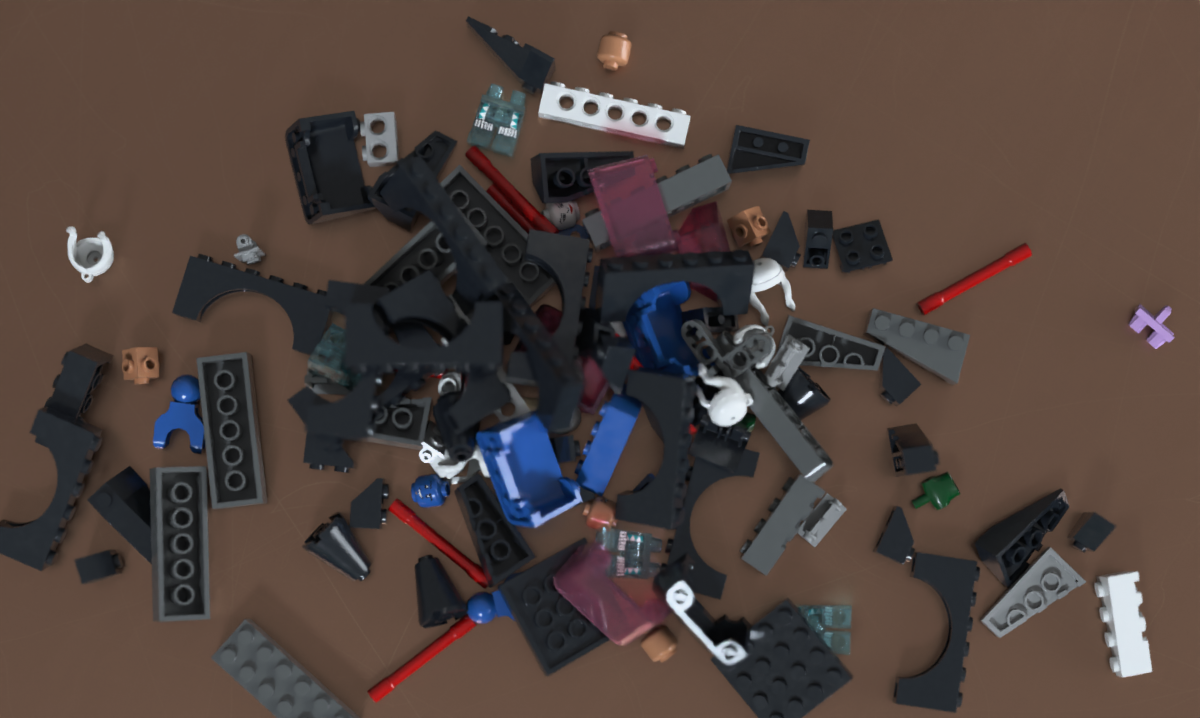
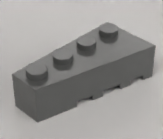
[863,308,970,385]
[774,315,885,371]
[368,397,433,450]
[740,474,826,576]

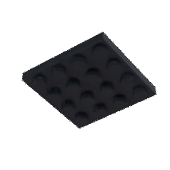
[497,537,633,676]
[711,598,854,718]

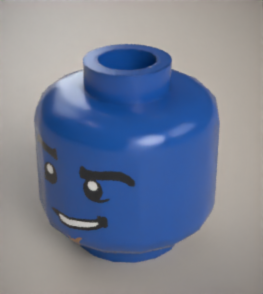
[411,474,450,508]

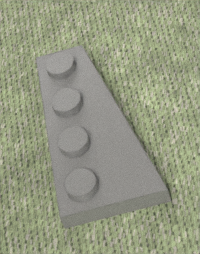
[980,547,1086,638]

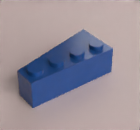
[574,383,643,496]

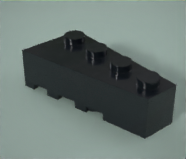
[34,344,113,448]
[454,473,536,588]

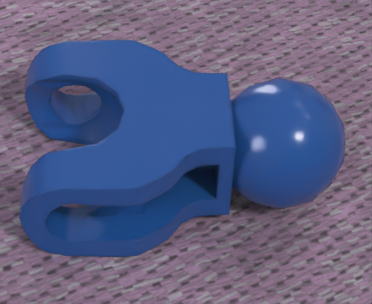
[153,374,206,454]
[467,572,522,624]

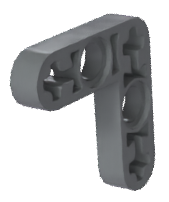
[681,319,774,379]

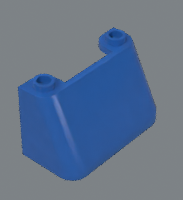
[622,281,716,378]
[476,409,582,527]

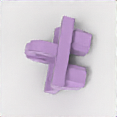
[1129,304,1175,349]

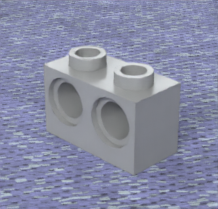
[360,112,399,167]

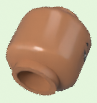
[597,31,632,70]
[582,496,618,533]
[641,624,678,663]

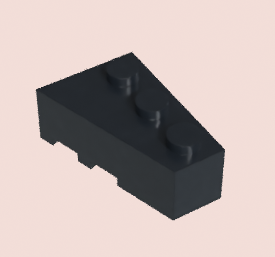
[887,423,939,477]

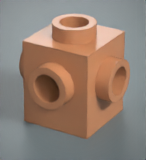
[727,206,771,248]
[122,347,160,384]

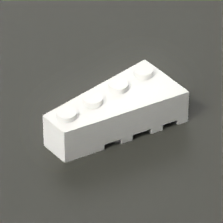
[1094,571,1152,677]

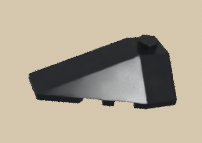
[530,151,635,203]
[87,466,152,565]
[974,488,1070,588]

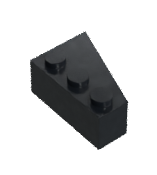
[726,125,810,174]

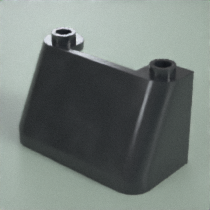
[285,111,376,225]
[652,553,751,664]

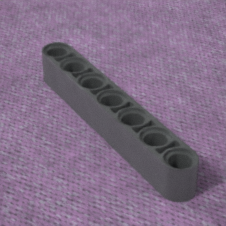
[706,331,833,482]

